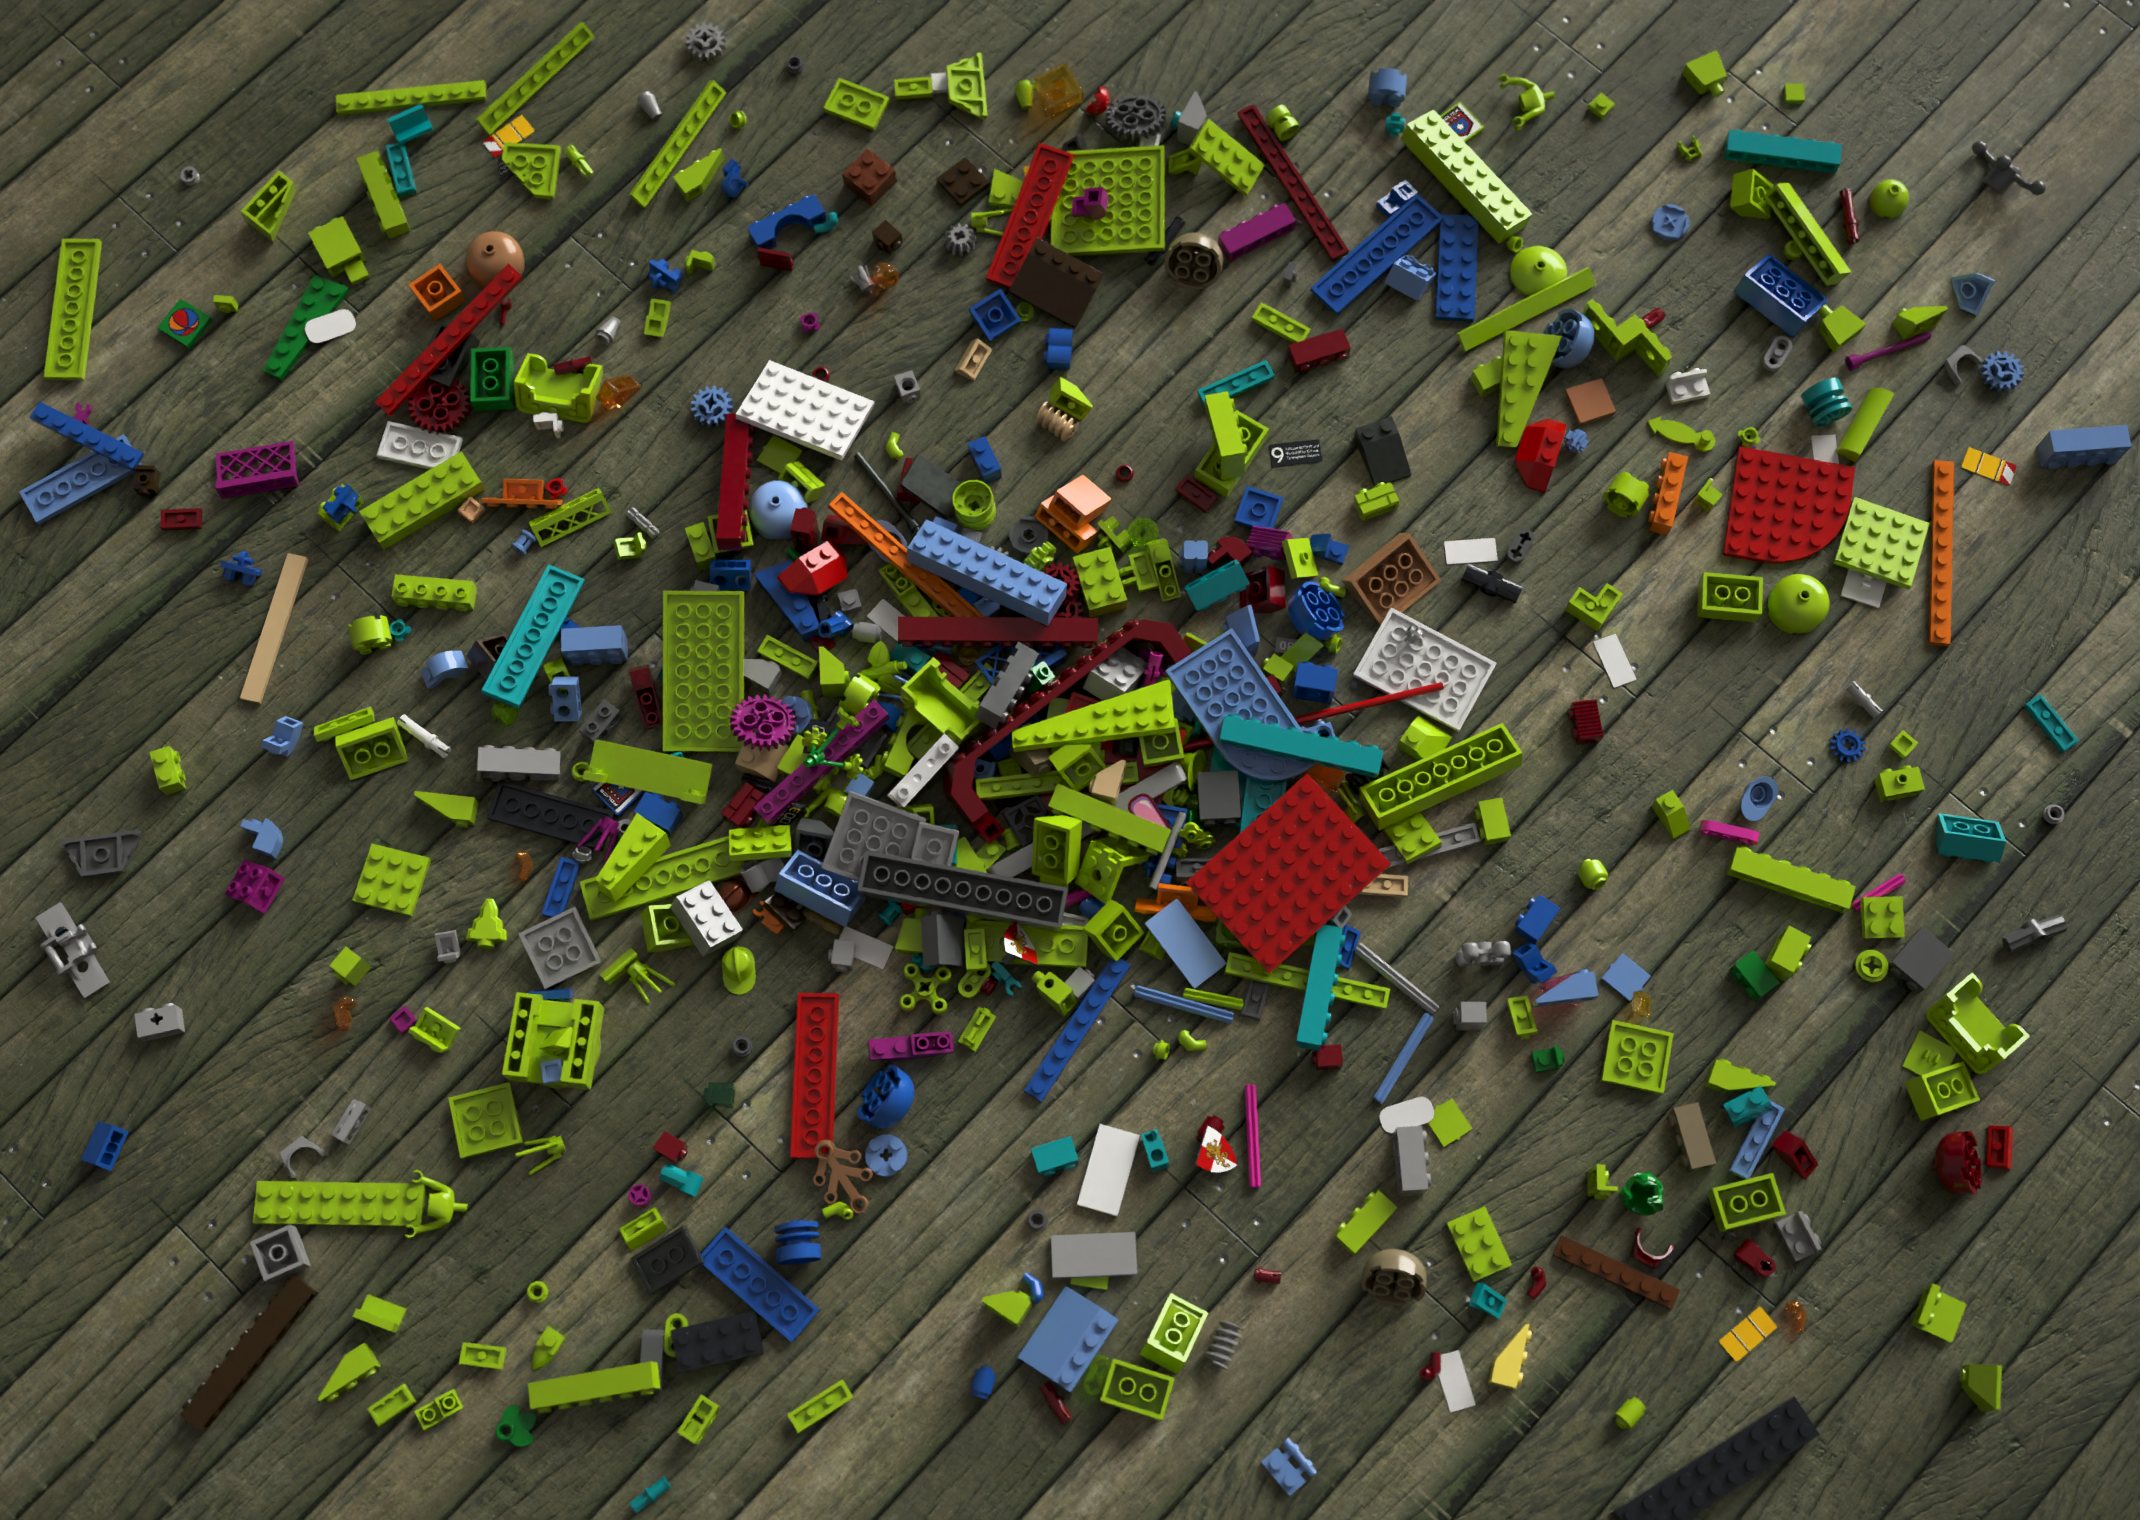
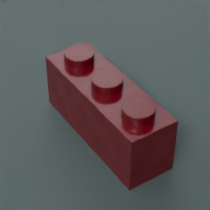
[1287,328,1351,373]
[790,507,820,553]

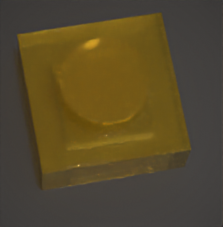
[1631,991,1652,1017]

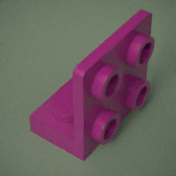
[225,860,285,914]

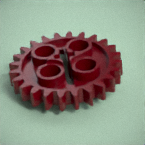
[407,379,472,435]

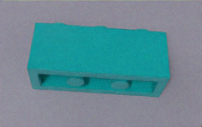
[1184,559,1250,611]

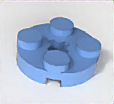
[781,696,813,736]
[865,1134,907,1177]

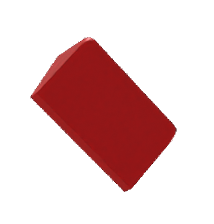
[1986,1125,2013,1170]

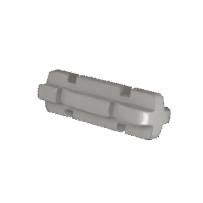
[626,507,659,539]

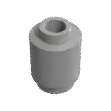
[853,622,883,644]

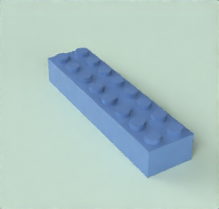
[907,519,1067,626]

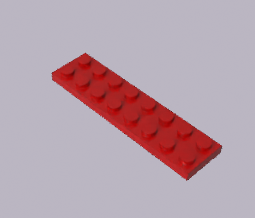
[986,143,1075,289]
[790,993,840,1159]

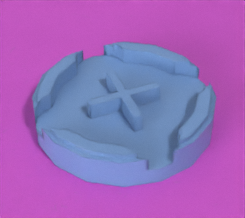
[1651,204,1689,241]

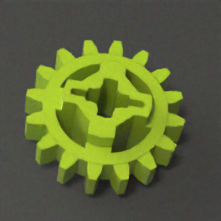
[1023,541,1056,573]

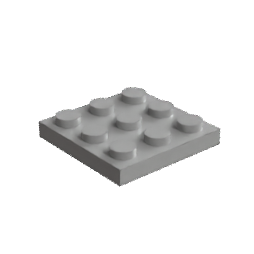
[518,907,602,989]

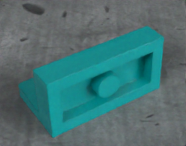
[387,104,434,145]

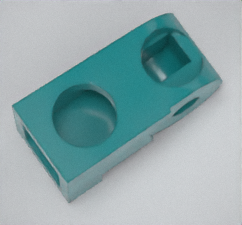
[1140,1129,1169,1173]

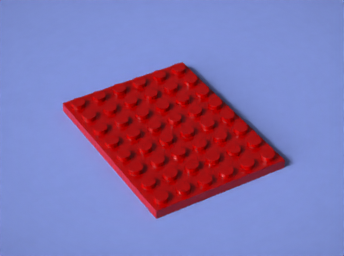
[1186,773,1391,974]

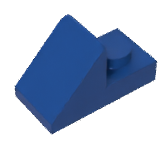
[1310,533,1349,565]

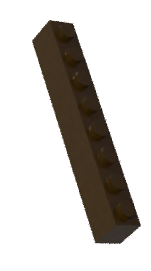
[180,1275,319,1432]

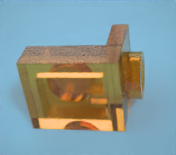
[332,997,358,1031]

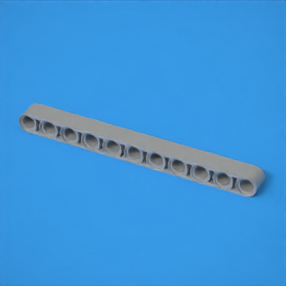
[986,761,1188,878]

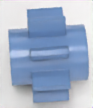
[1563,429,1589,453]

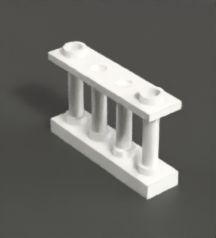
[887,734,959,807]

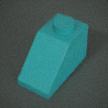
[890,644,931,676]

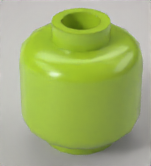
[1577,859,1608,890]

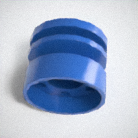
[774,1220,822,1265]

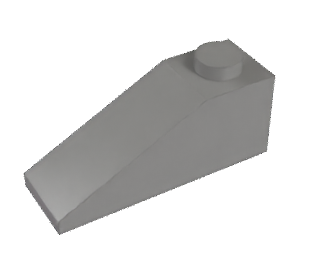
[744,659,782,695]

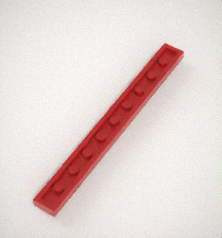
[375,263,524,416]

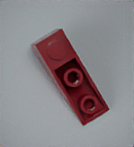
[821,514,869,545]
[629,664,663,729]

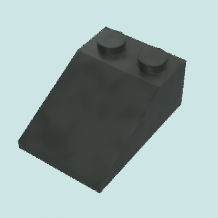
[427,321,480,387]
[1354,416,1411,486]

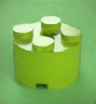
[1602,471,1649,518]
[347,616,392,655]
[838,673,881,716]

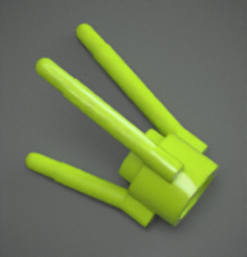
[971,208,1013,237]
[1337,781,1364,823]
[627,961,675,1004]
[515,1136,566,1175]

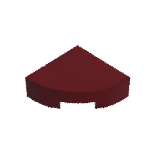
[809,636,836,655]

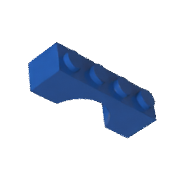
[747,194,827,250]

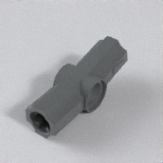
[2002,915,2067,953]

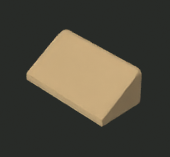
[954,338,992,381]

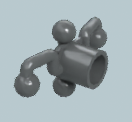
[1972,141,2046,195]

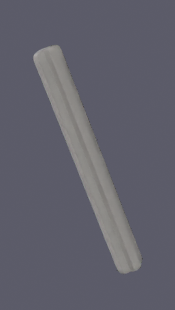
[1355,943,1439,1015]

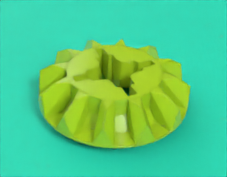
[1854,950,1889,983]

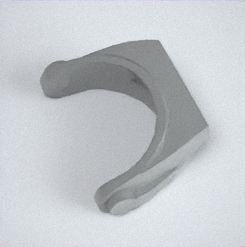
[1945,345,1982,385]
[280,1136,325,1179]

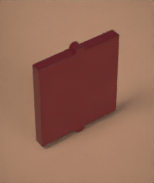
[757,248,794,271]

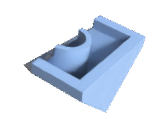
[1951,273,1995,315]

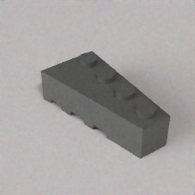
[974,642,1039,729]

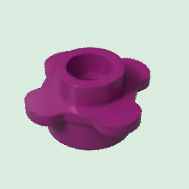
[800,313,820,333]

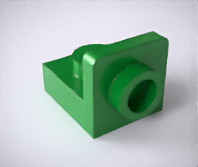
[1027,661,1055,695]
[1531,1045,1565,1073]

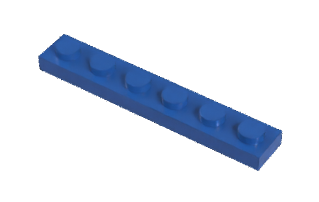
[29,402,144,471]

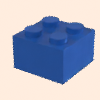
[1292,662,1338,704]

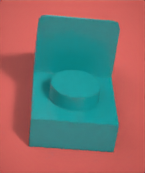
[1469,1282,1507,1319]

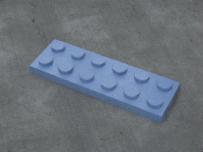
[19,434,143,525]

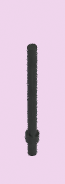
[854,452,921,534]

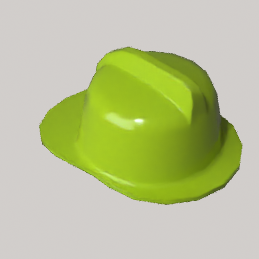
[1179,750,1206,790]
[722,946,756,995]

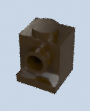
[133,465,160,497]

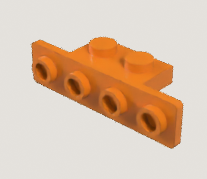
[481,479,562,509]
[1135,883,1216,922]

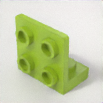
[1911,1283,1966,1343]

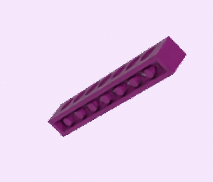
[753,699,890,826]

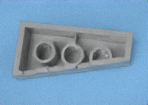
[476,745,560,782]

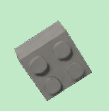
[250,1225,311,1284]

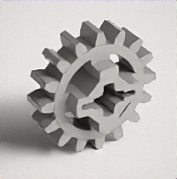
[685,22,727,62]

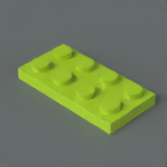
[1188,119,1265,196]

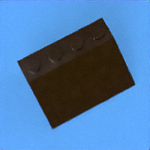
[1008,237,1104,328]

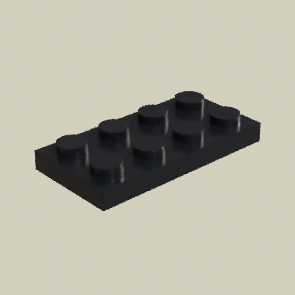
[671,1311,764,1373]

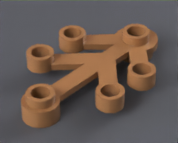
[813,1140,873,1213]

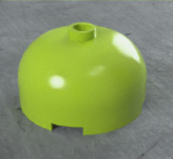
[1767,574,1830,634]

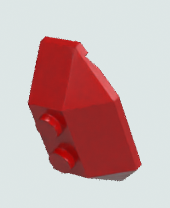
[1514,418,1567,493]
[777,541,848,596]

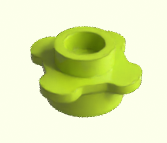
[1737,427,1760,447]

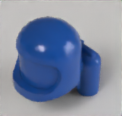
[721,158,748,198]

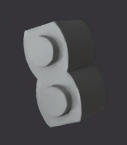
[738,858,784,893]

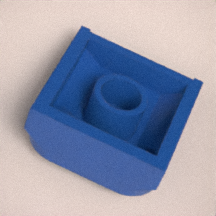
[968,288,1022,341]

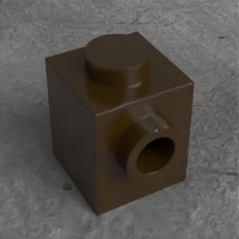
[872,220,903,255]

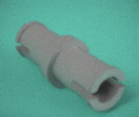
[1846,681,1883,719]

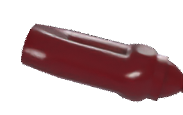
[1641,307,1666,329]

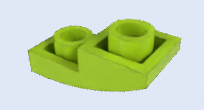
[414,1389,464,1431]

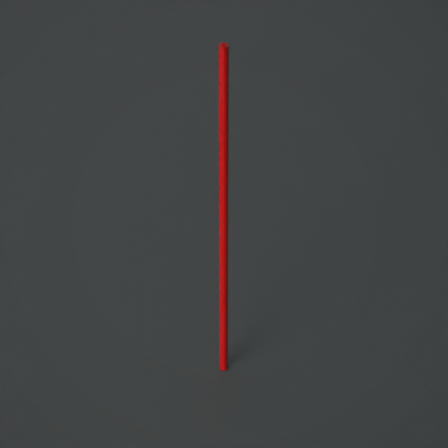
[1182,682,1444,752]

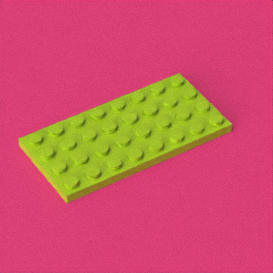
[663,591,744,752]

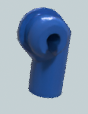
[1021,1272,1044,1304]

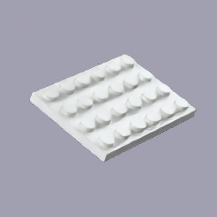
[736,360,874,460]
[1353,608,1497,732]

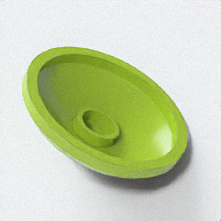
[1510,246,1567,297]

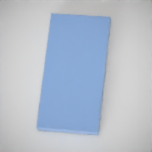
[1144,898,1227,989]

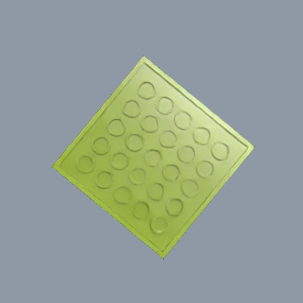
[1051,145,1165,256]

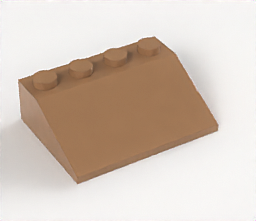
[1341,533,1441,626]

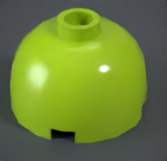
[1869,179,1909,219]

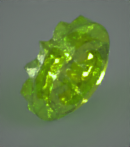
[1127,517,1159,548]

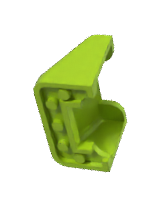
[514,353,603,423]
[900,657,986,745]
[1926,973,2030,1074]

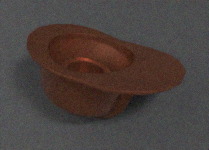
[717,875,758,914]

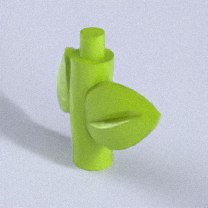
[861,641,907,694]

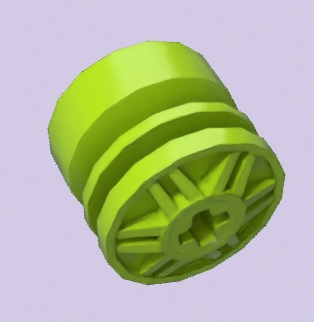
[953,480,996,531]

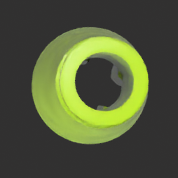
[1014,80,1033,110]

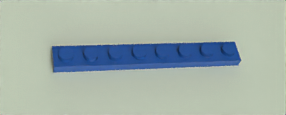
[1024,958,1131,1103]

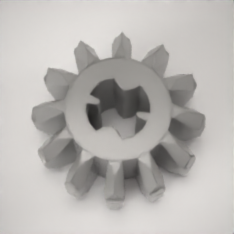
[944,223,976,257]

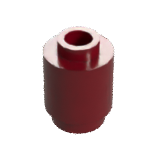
[1195,1115,1225,1143]

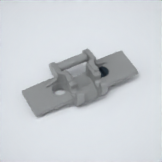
[35,902,110,998]

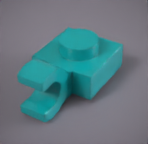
[991,961,1021,997]

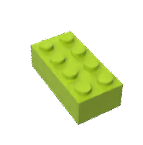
[1194,410,1269,498]

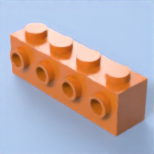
[1648,452,1688,535]

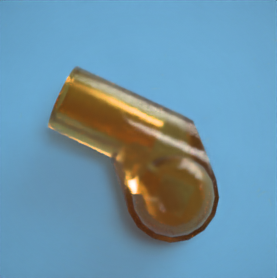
[515,851,533,881]
[1786,1300,1807,1332]

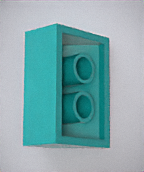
[1935,813,2006,863]

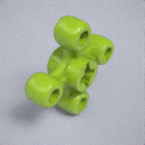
[899,963,952,1015]

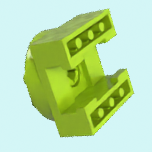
[502,992,605,1090]

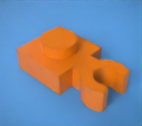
[753,901,785,936]

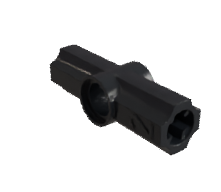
[1461,564,1523,604]

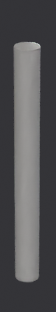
[1149,812,1186,890]

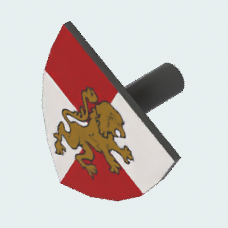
[1002,924,1038,966]
[1194,1126,1237,1173]

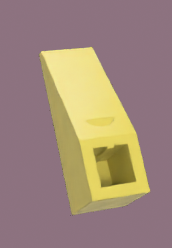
[1488,1324,1532,1390]

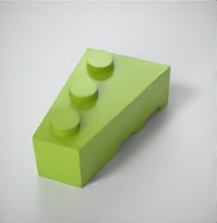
[241,170,296,243]

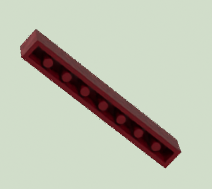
[716,414,755,550]

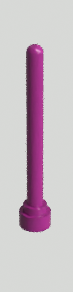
[1845,332,1931,371]

